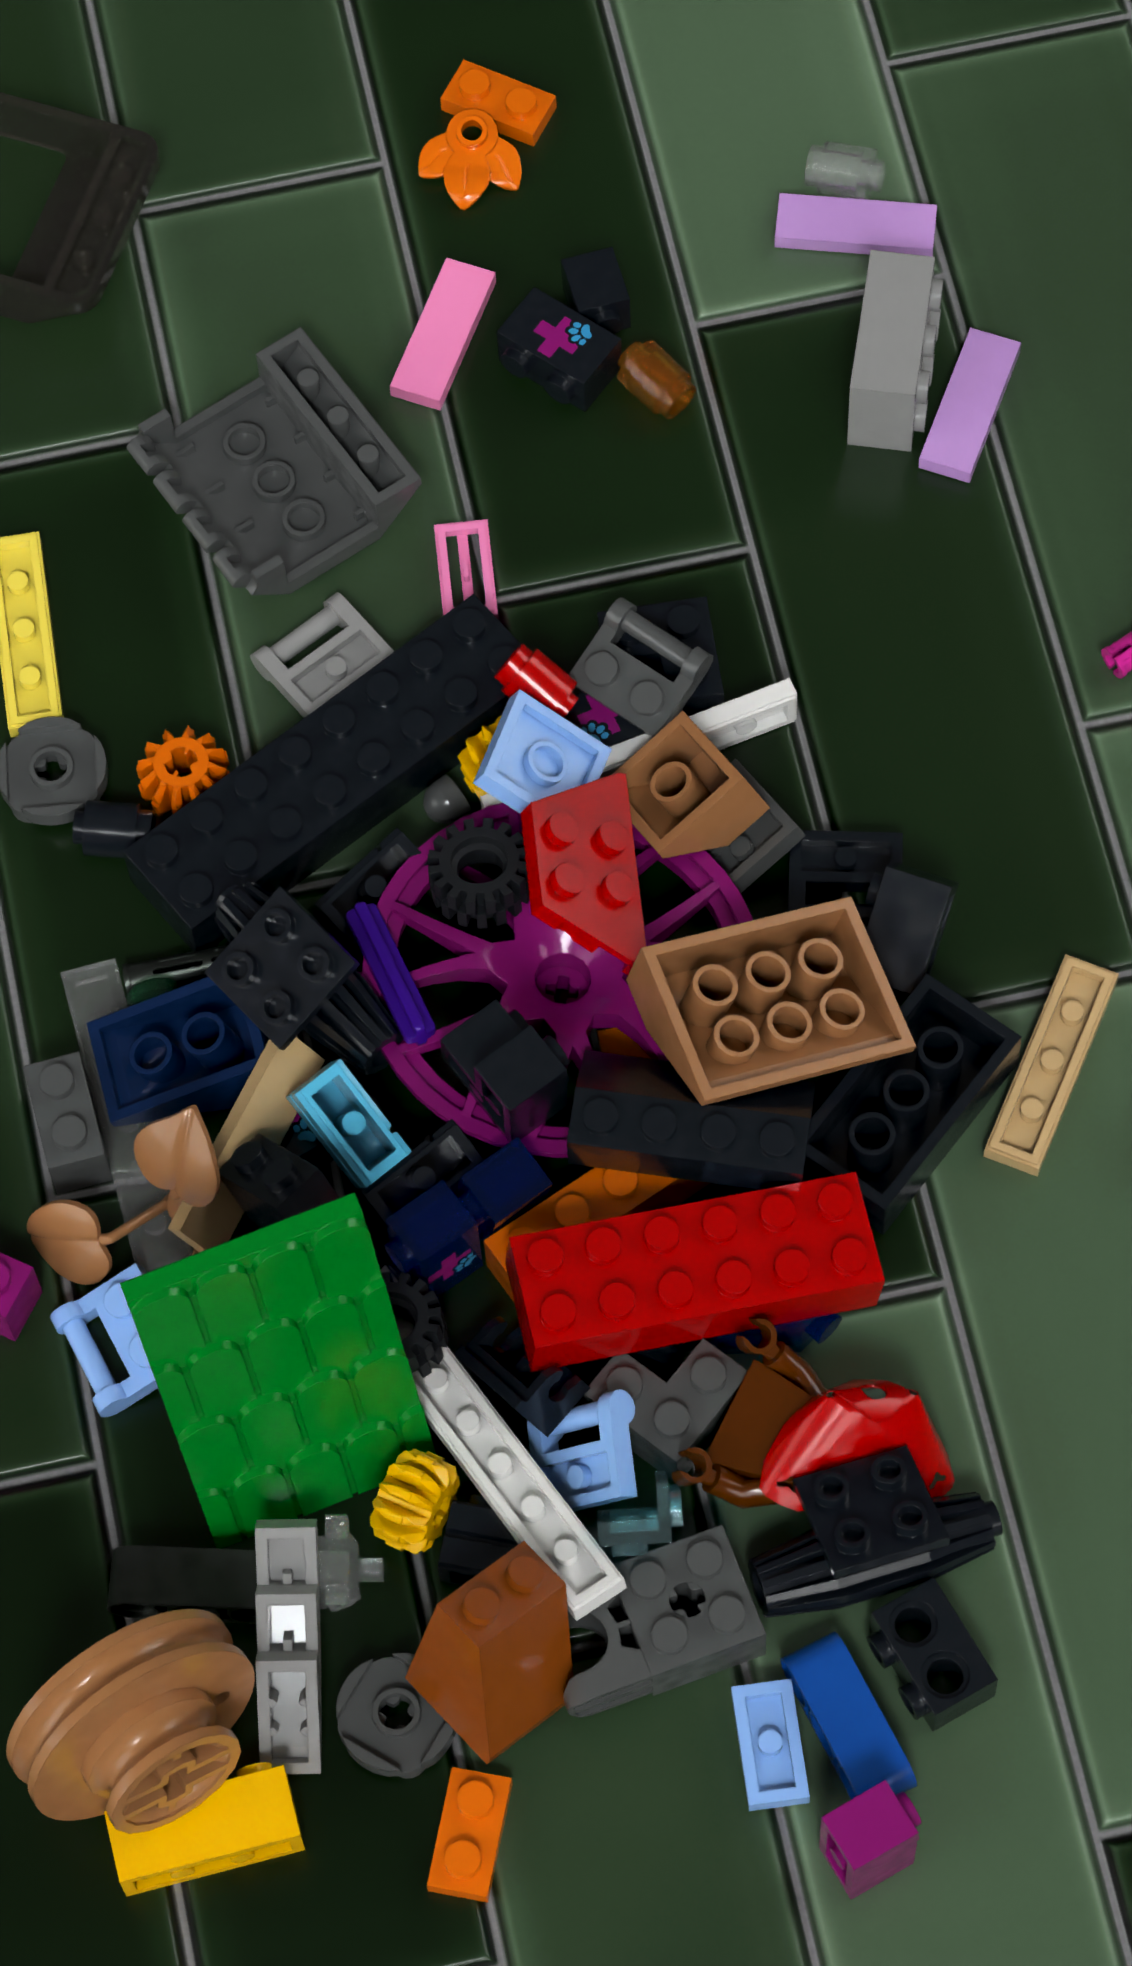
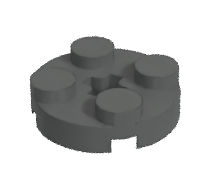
[0,717,109,826]
[336,1653,456,1779]

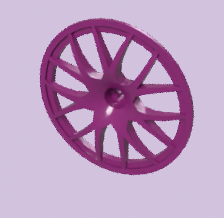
[362,803,753,1158]

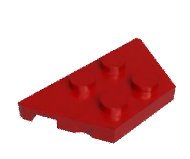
[521,772,646,975]

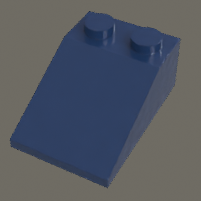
[86,977,269,1127]

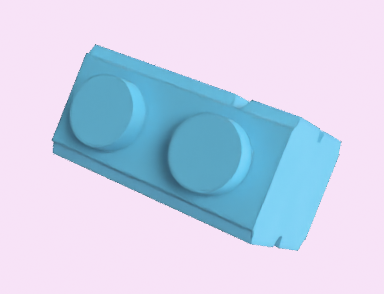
[286,1059,412,1189]

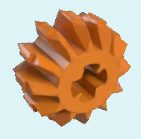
[136,725,230,817]

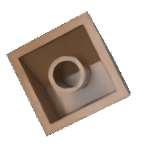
[611,711,770,859]

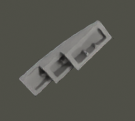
[255,1519,322,1774]

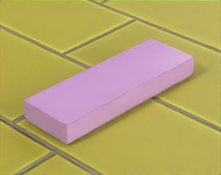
[775,193,937,257]
[918,327,1021,483]

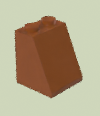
[405,1541,573,1764]

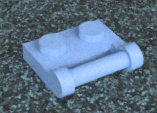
[50,1263,158,1417]
[527,1389,638,1512]

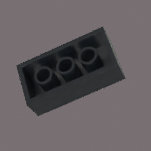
[803,974,1022,1235]

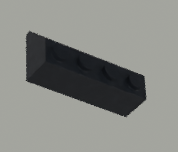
[567,1050,816,1190]

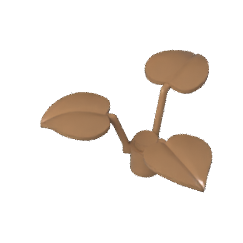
[27,1104,220,1285]

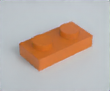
[440,59,557,147]
[427,1767,513,1903]

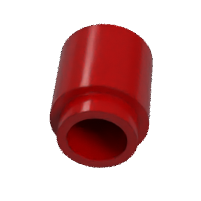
[494,643,579,718]

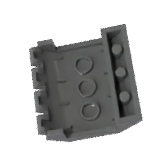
[127,327,422,595]

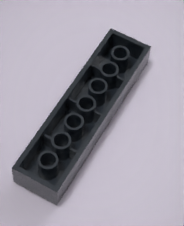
[123,594,521,951]

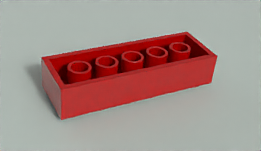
[505,1172,885,1372]

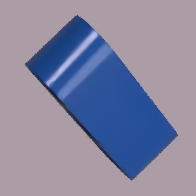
[780,1631,917,1799]

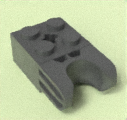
[563,1525,766,1718]

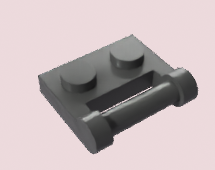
[569,597,713,738]

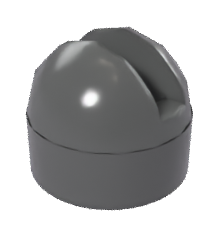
[423,774,471,824]

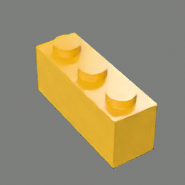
[104,1762,305,1897]

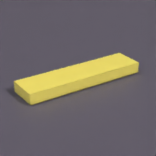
[0,531,64,738]

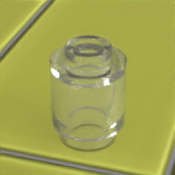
[805,141,885,200]

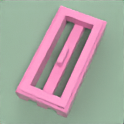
[434,519,499,620]

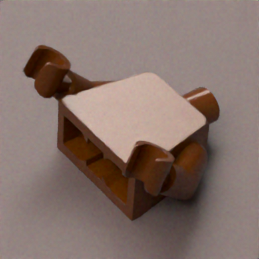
[671,1318,831,1509]

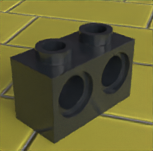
[866,1577,998,1731]

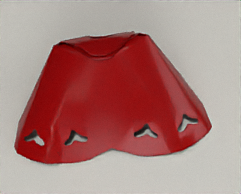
[759,1379,955,1511]

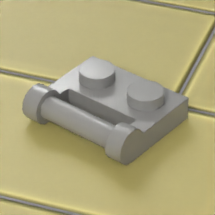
[250,592,395,718]

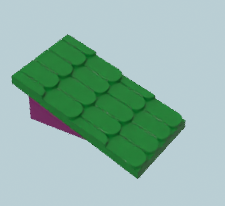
[120,1192,436,1549]

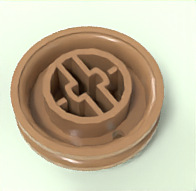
[6,1609,255,1834]

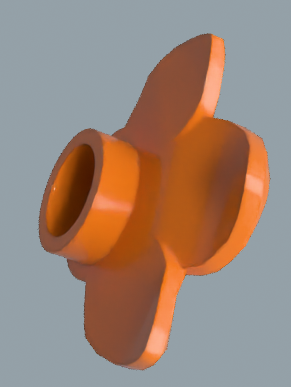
[418,109,522,211]

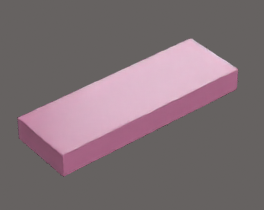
[390,258,497,411]

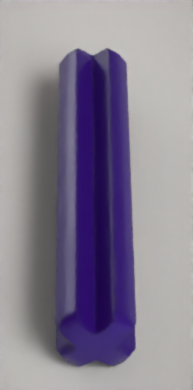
[346,901,436,1046]

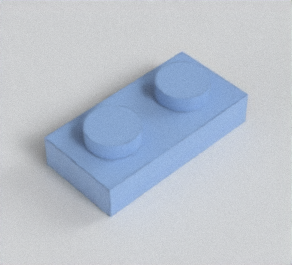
[731,1678,810,1811]

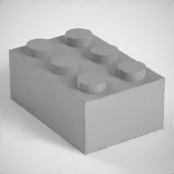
[847,250,944,452]

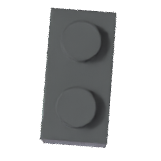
[23,1051,113,1195]

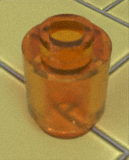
[617,340,697,419]

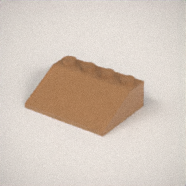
[626,896,916,1106]

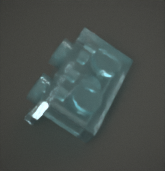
[597,1471,683,1556]

